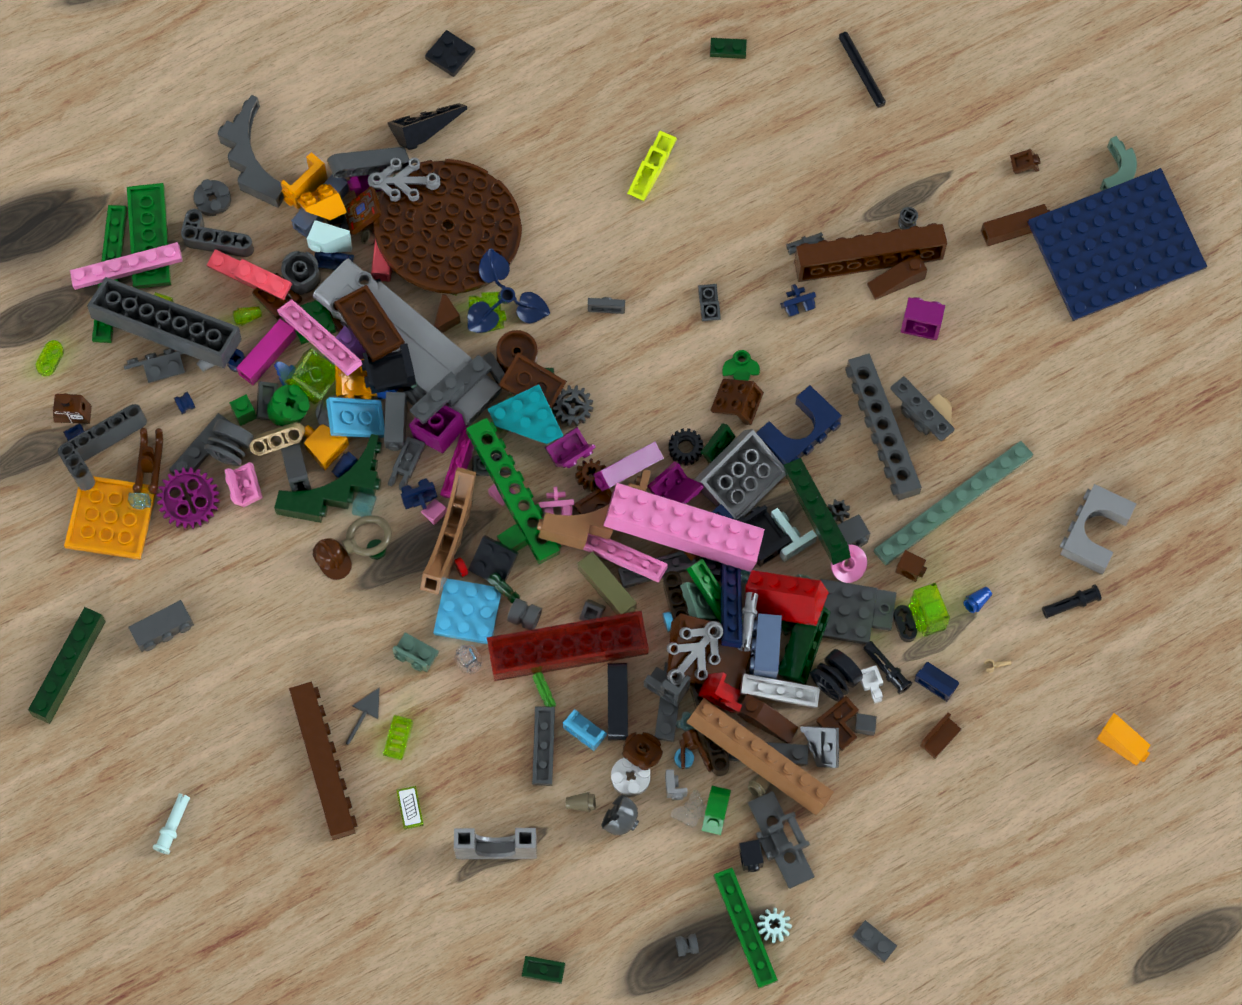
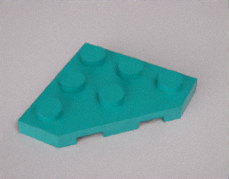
[488,384,564,444]

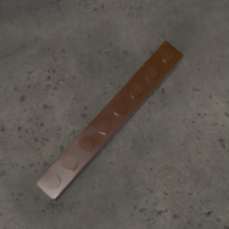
[289,681,358,841]

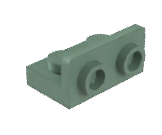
[392,632,439,672]

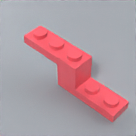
[207,249,292,300]

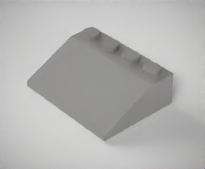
[694,429,785,520]

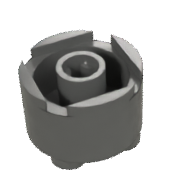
[281,251,321,295]

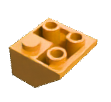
[296,184,347,220]

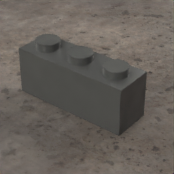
[128,600,194,652]

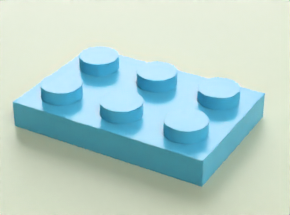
[326,397,385,438]

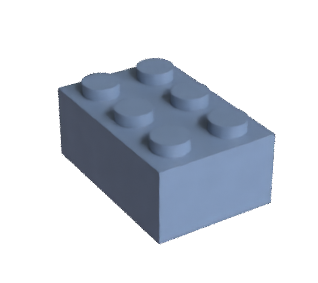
[749,614,782,680]

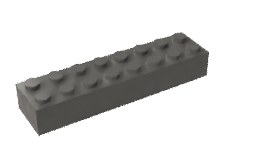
[87,277,242,368]

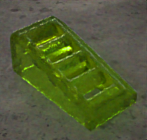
[383,715,414,760]

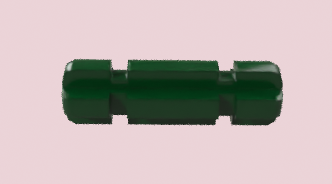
[487,573,520,604]

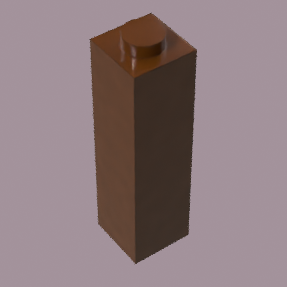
[981,204,1050,247]

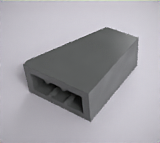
[384,392,408,451]
[281,444,311,492]

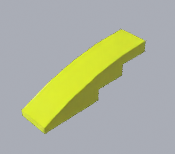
[627,131,677,201]

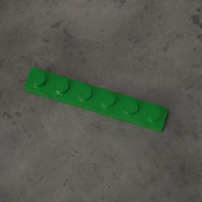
[713,868,778,989]

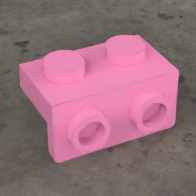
[225,462,263,507]

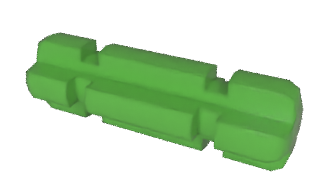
[533,672,556,707]

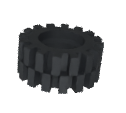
[669,428,703,466]

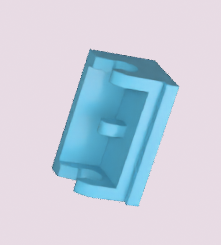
[563,709,607,751]

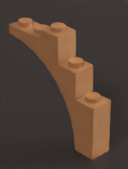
[420,467,476,595]

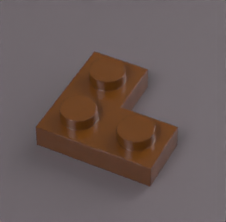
[816,696,859,751]

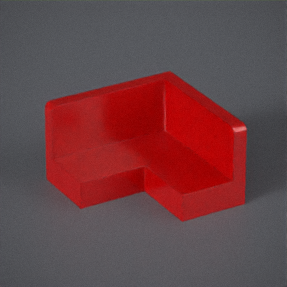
[698,672,742,713]

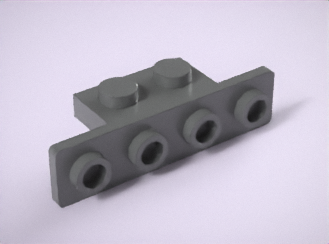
[124,348,185,383]
[890,376,955,441]

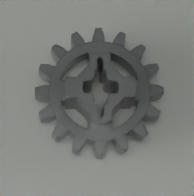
[553,385,593,426]

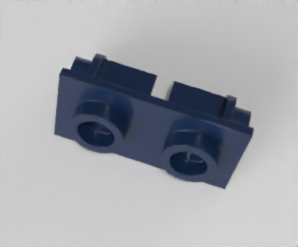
[314,251,354,270]

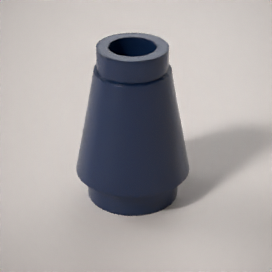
[331,451,358,478]

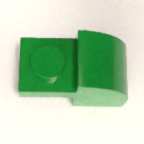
[701,786,731,835]

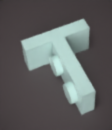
[771,508,817,562]

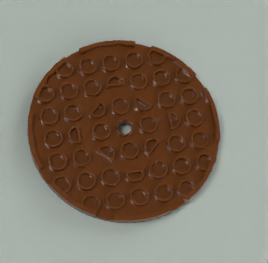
[374,159,522,294]

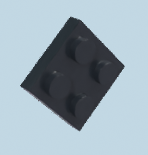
[425,30,475,77]
[468,535,519,582]

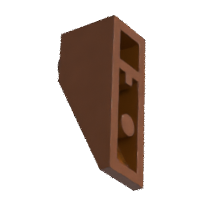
[867,255,927,300]
[737,694,798,744]

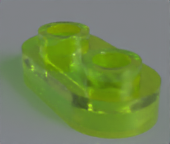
[35,340,64,376]

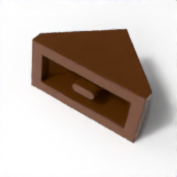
[434,294,461,333]

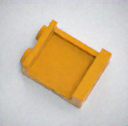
[280,152,328,209]

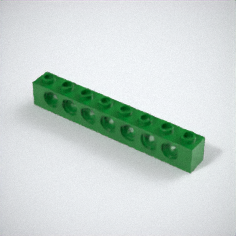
[466,418,561,565]

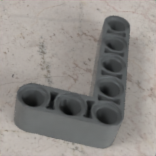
[58,404,147,491]

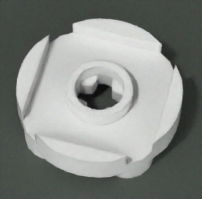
[611,757,650,797]

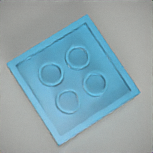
[433,579,502,645]

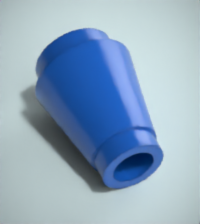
[963,587,992,613]

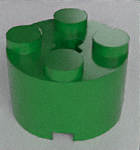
[267,384,310,426]

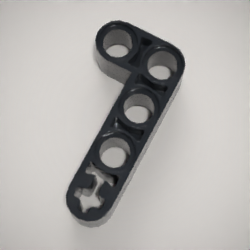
[608,663,628,741]

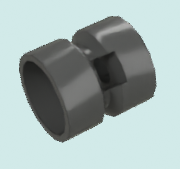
[507,598,542,631]

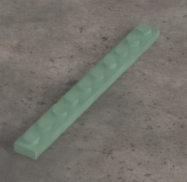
[873,441,1033,566]

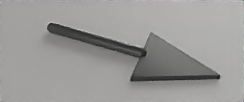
[346,687,380,745]

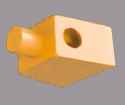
[304,424,349,471]

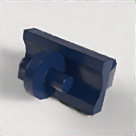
[780,284,816,317]
[400,478,438,510]

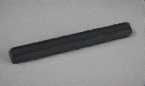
[839,31,886,108]

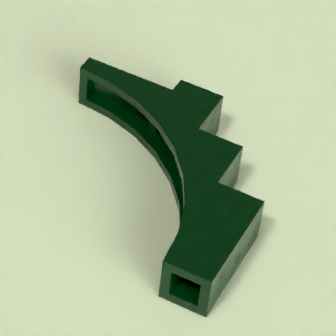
[274,434,382,523]

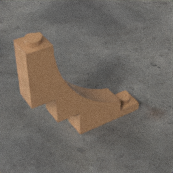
[536,469,651,550]

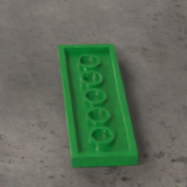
[127,183,171,289]

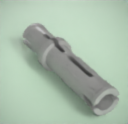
[738,592,758,651]

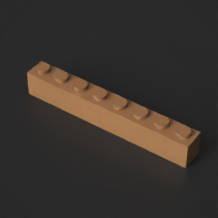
[687,698,834,815]

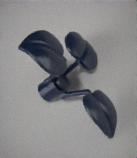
[467,248,550,333]

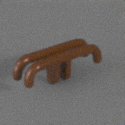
[132,428,163,494]

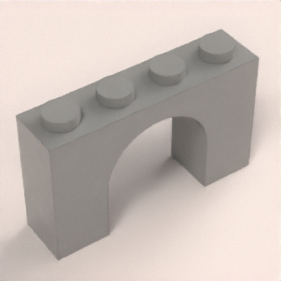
[1060,484,1136,575]
[454,828,537,859]

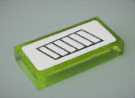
[396,786,424,830]

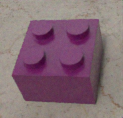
[900,297,945,340]
[409,405,466,454]

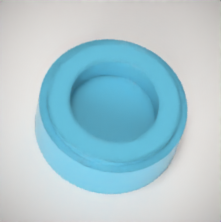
[662,612,673,632]
[674,748,694,769]

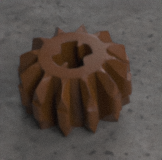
[575,458,606,492]

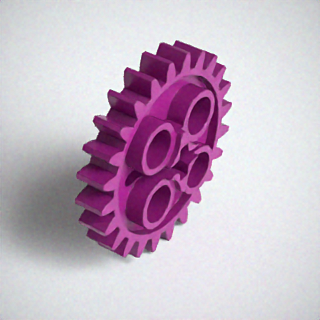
[157,467,220,530]

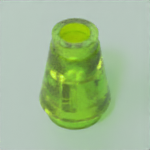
[233,306,262,326]

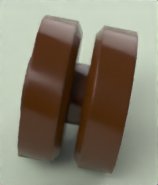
[496,330,538,373]

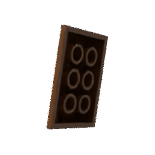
[667,614,752,690]

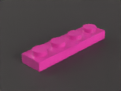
[440,426,474,498]

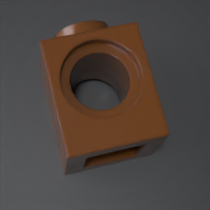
[895,550,927,582]

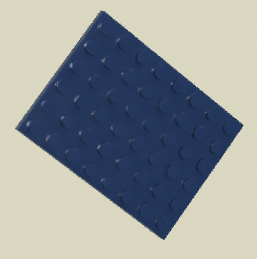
[1027,168,1207,321]

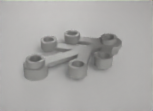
[368,158,440,202]
[667,621,723,685]

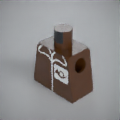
[53,393,92,424]

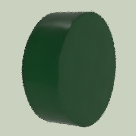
[367,539,386,560]

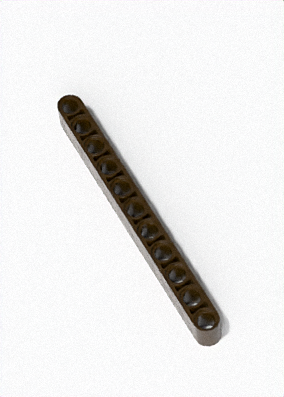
[663,571,730,776]

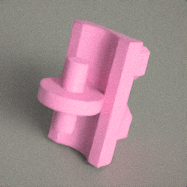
[539,487,574,517]

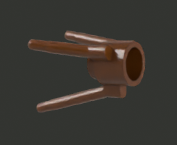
[679,730,711,772]

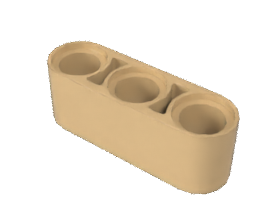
[250,422,305,456]

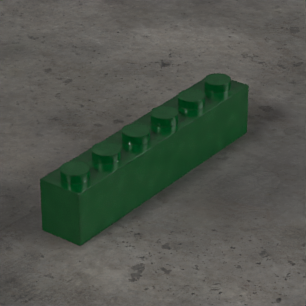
[783,458,851,565]
[28,607,106,724]

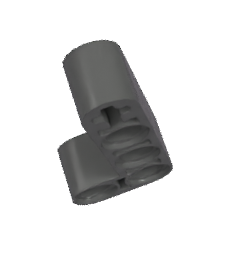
[181,209,254,257]

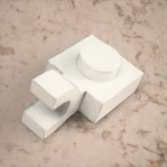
[861,665,883,704]

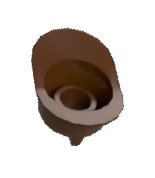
[313,538,352,580]

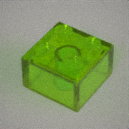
[284,348,336,404]
[908,583,950,637]

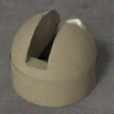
[361,229,375,245]

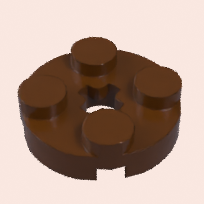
[622,732,663,770]

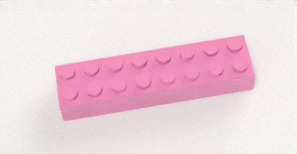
[603,483,765,572]

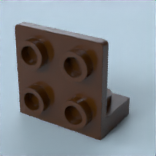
[711,379,764,425]

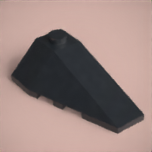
[387,103,467,150]

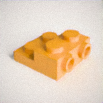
[335,359,377,400]

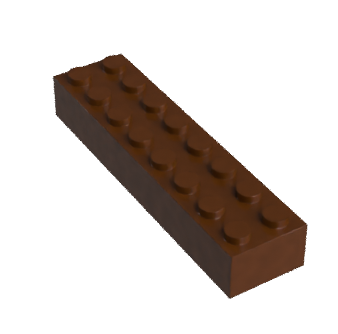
[794,223,947,282]

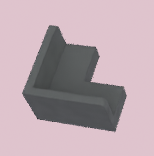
[644,667,691,707]

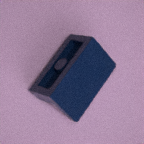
[914,662,959,702]

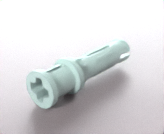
[153,793,190,855]

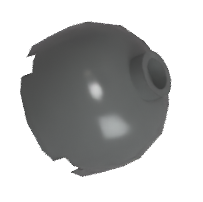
[601,794,639,836]

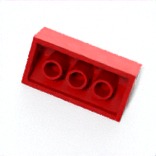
[745,570,829,626]

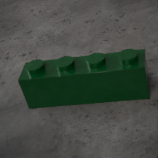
[778,606,831,685]

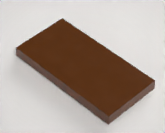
[334,284,405,363]

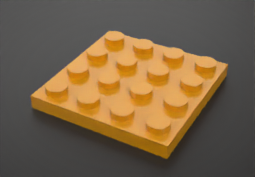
[64,476,157,560]

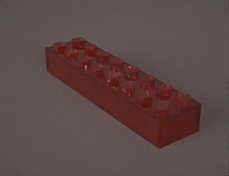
[487,611,649,681]

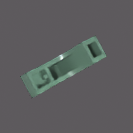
[1100,136,1137,191]

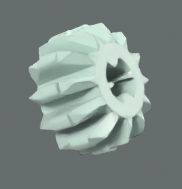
[757,908,792,943]

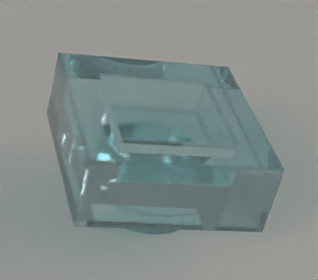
[128,493,151,509]

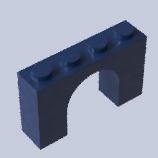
[756,385,842,465]

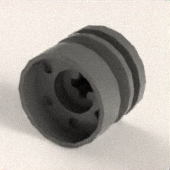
[204,419,254,466]

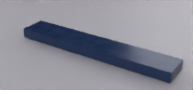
[720,563,742,648]

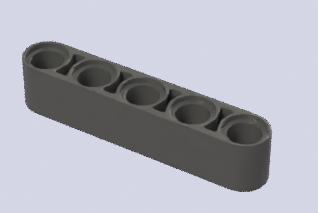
[327,147,410,178]

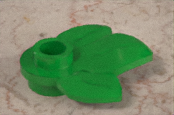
[722,350,760,381]

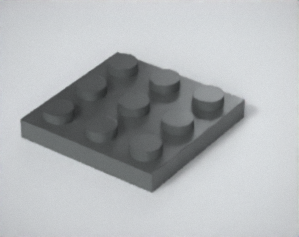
[820,579,877,645]

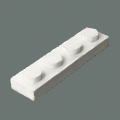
[740,674,820,708]

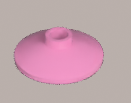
[831,544,867,583]

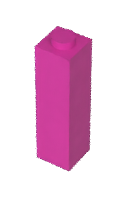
[237,319,297,385]

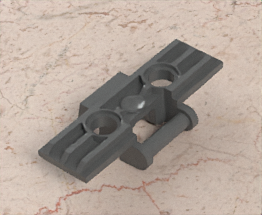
[748,791,815,889]

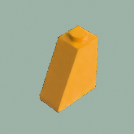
[1097,713,1151,766]

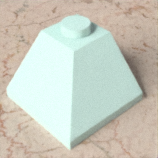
[307,220,352,253]

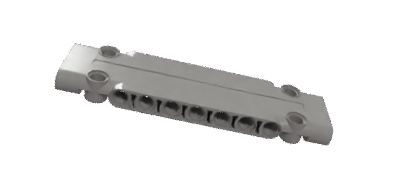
[312,259,503,426]

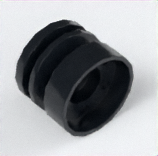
[810,649,863,702]

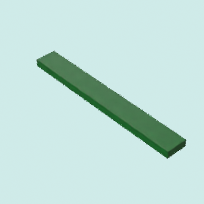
[92,205,127,343]

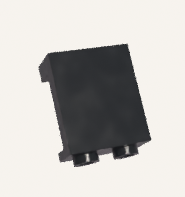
[361,343,416,394]
[737,505,792,567]

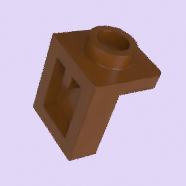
[1010,149,1041,174]

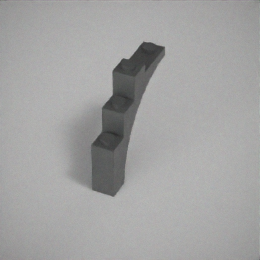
[218,95,284,208]

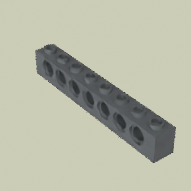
[845,353,922,501]

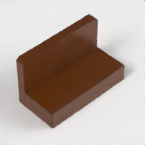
[920,712,961,759]

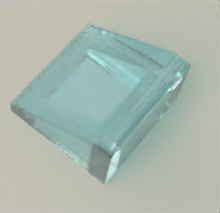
[352,492,377,517]

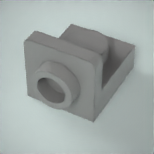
[665,769,688,800]

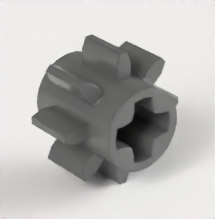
[827,499,850,523]

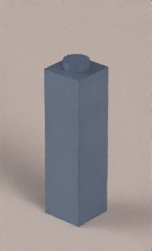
[291,174,349,238]

